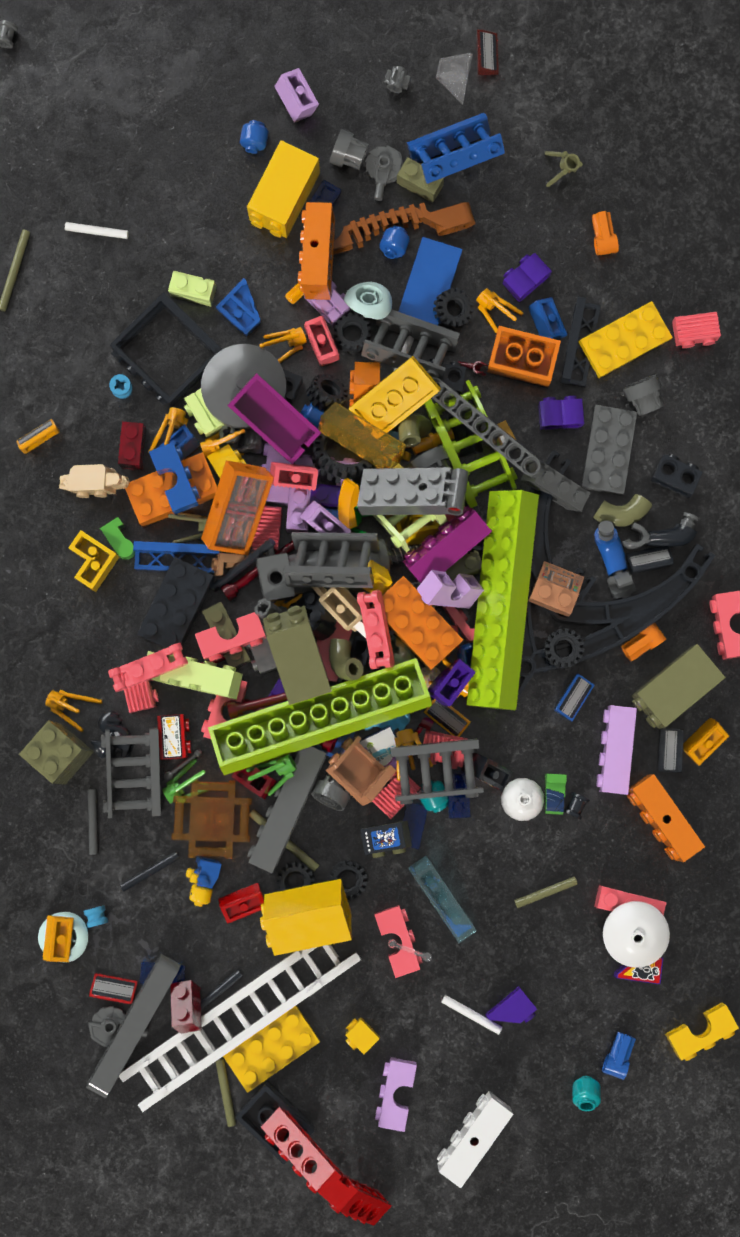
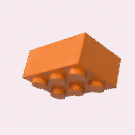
[487,326,561,387]

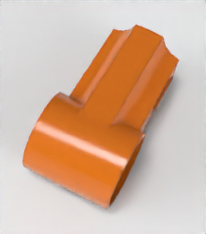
[592,211,619,256]
[621,622,667,661]

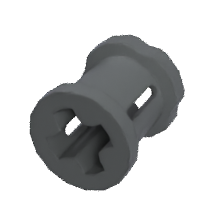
[0,20,17,48]

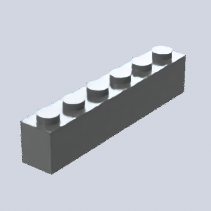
[247,746,328,873]

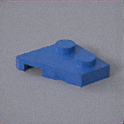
[216,278,261,337]

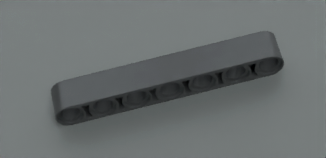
[432,377,545,478]
[86,954,181,1098]

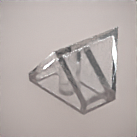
[436,53,473,105]

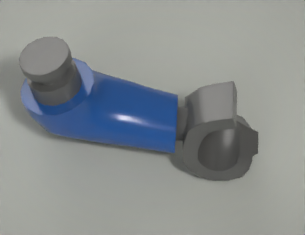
[594,520,636,599]

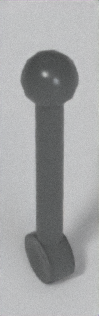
[164,749,203,780]

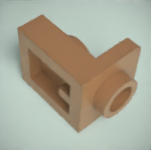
[211,553,245,576]

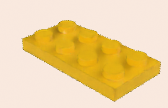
[579,301,673,378]
[349,356,441,441]
[223,1006,320,1093]

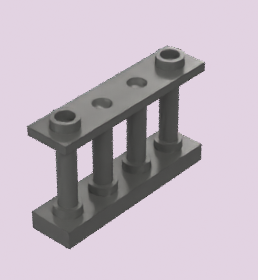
[362,309,460,381]
[283,532,380,588]
[101,727,161,818]
[390,739,484,804]

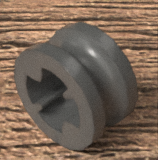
[219,425,241,445]

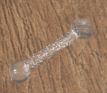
[388,939,432,962]

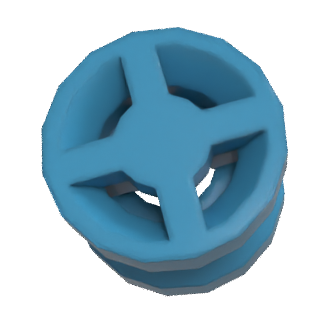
[109,374,133,399]
[83,905,109,928]

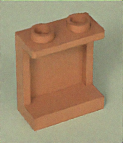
[325,735,396,806]

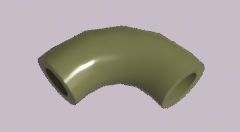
[398,413,432,448]
[593,494,652,527]
[329,638,363,680]

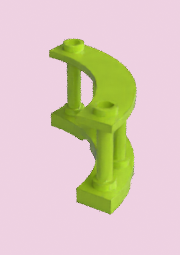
[424,380,518,508]

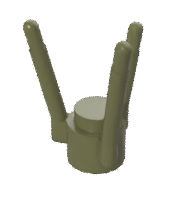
[545,151,583,187]
[168,513,208,543]

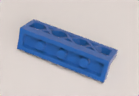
[133,541,221,573]

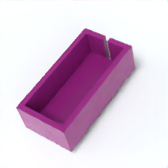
[227,373,321,464]
[403,505,492,583]

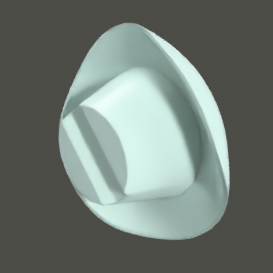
[344,282,392,319]
[38,912,88,963]

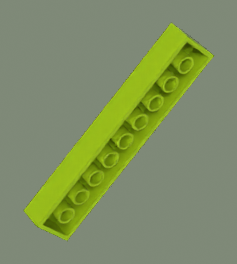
[467,490,539,710]
[208,658,432,775]

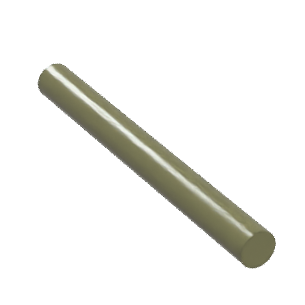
[0,230,30,311]
[248,809,320,872]

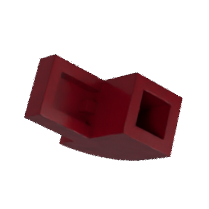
[231,766,277,799]

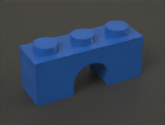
[149,442,200,514]

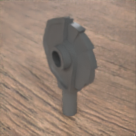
[365,145,403,201]
[88,1006,148,1047]

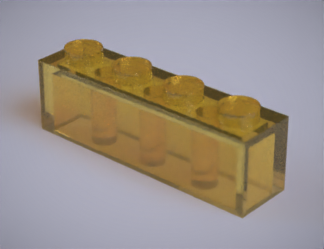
[318,402,406,469]

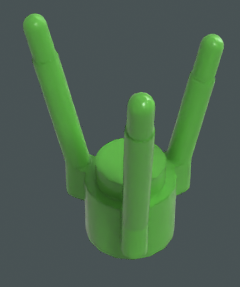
[246,754,297,796]
[162,759,209,804]

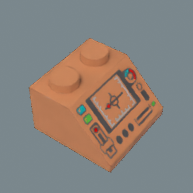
[528,561,584,617]

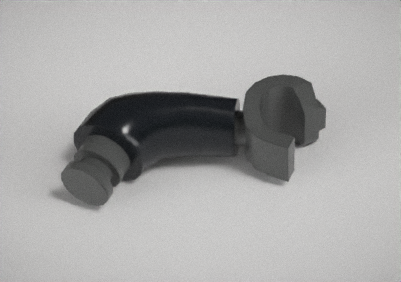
[621,512,699,550]

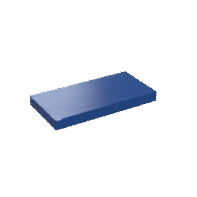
[398,237,462,326]

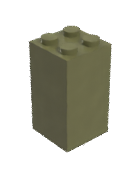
[263,606,332,705]
[631,644,726,729]
[19,720,94,785]

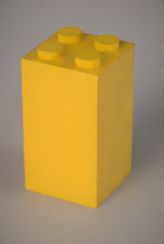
[247,141,320,238]
[260,879,352,956]

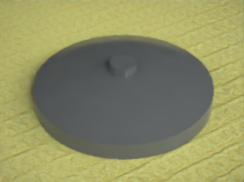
[201,344,287,429]

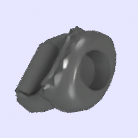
[230,429,266,454]

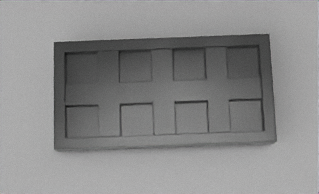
[581,405,637,495]

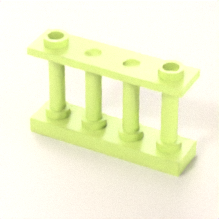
[359,457,447,552]

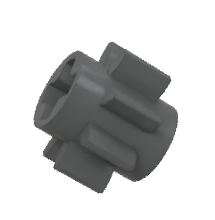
[384,66,411,93]

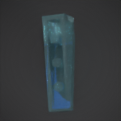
[408,856,477,943]

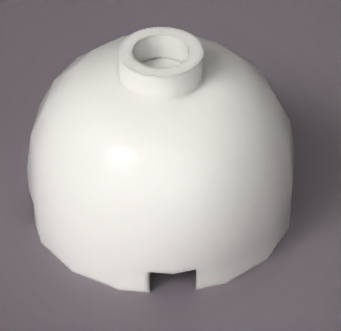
[501,778,544,821]

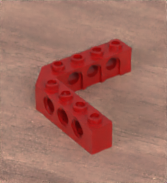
[261,1107,392,1226]

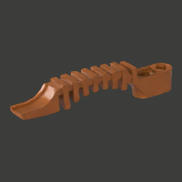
[333,202,475,255]

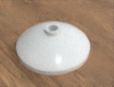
[603,901,670,967]

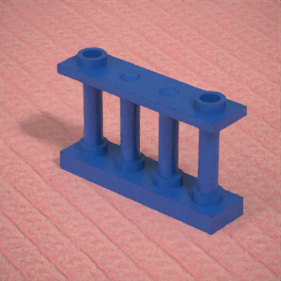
[407,113,505,184]

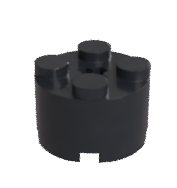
[288,592,337,640]

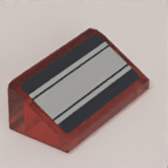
[476,30,498,75]

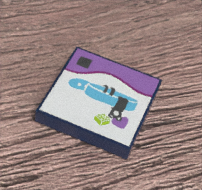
[359,725,409,770]

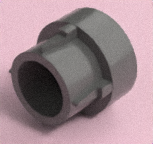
[329,129,369,170]
[623,374,664,416]
[411,446,452,469]
[311,772,350,811]

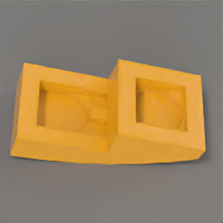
[338,478,359,529]

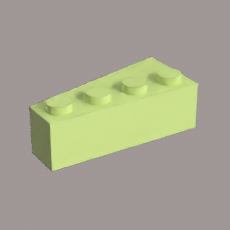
[147,651,243,700]

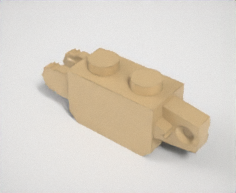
[59,464,130,498]
[312,587,366,638]

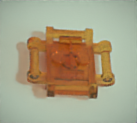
[171,779,252,859]

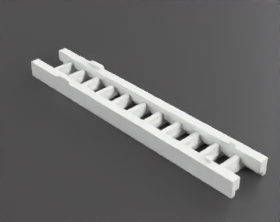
[119,945,361,1112]

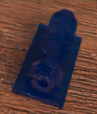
[448,774,470,818]

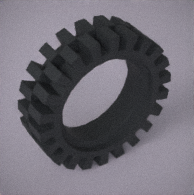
[312,422,380,484]

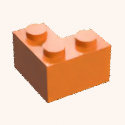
[349,362,380,421]

